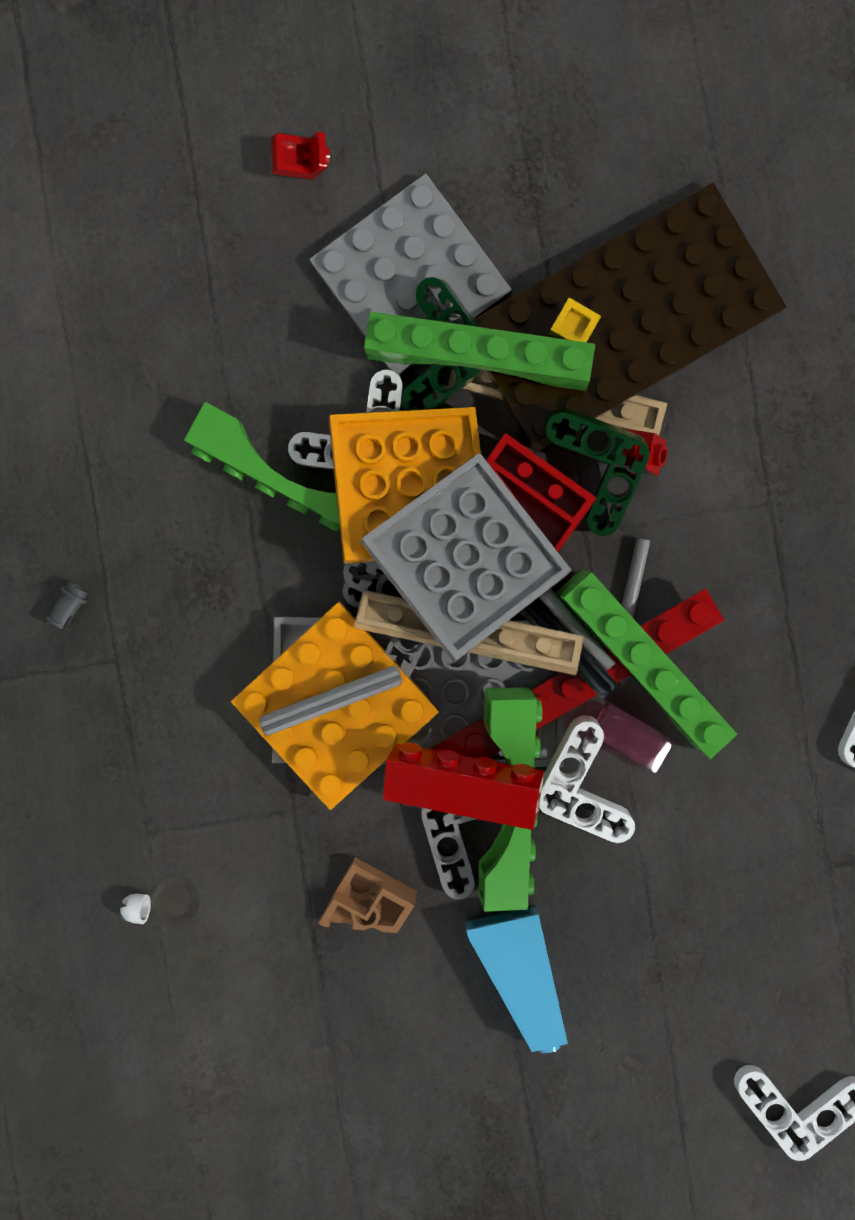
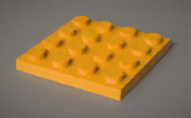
[329,407,481,564]
[231,602,440,811]

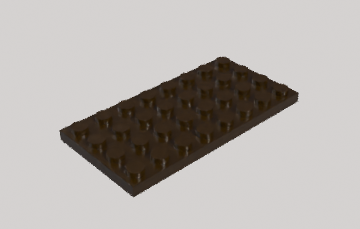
[473,182,786,454]

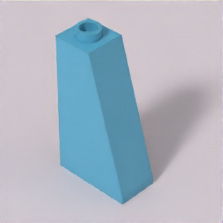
[465,906,568,1053]

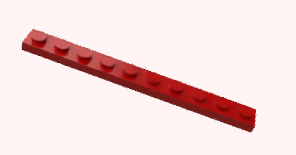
[404,589,725,806]

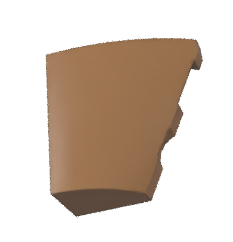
[318,857,418,933]

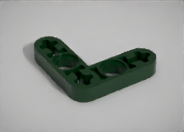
[401,277,486,411]
[546,408,650,536]

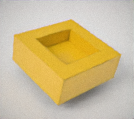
[549,298,601,342]

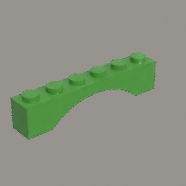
[364,311,595,391]
[184,402,340,533]
[555,569,737,760]
[478,687,542,912]

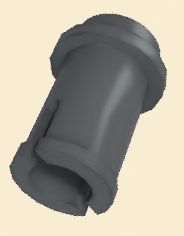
[46,581,89,630]

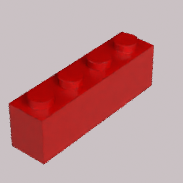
[383,742,544,830]

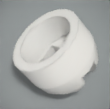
[120,893,151,924]

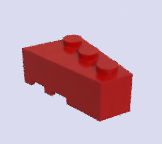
[486,433,596,552]

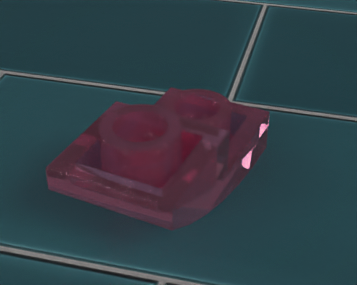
[589,702,674,773]

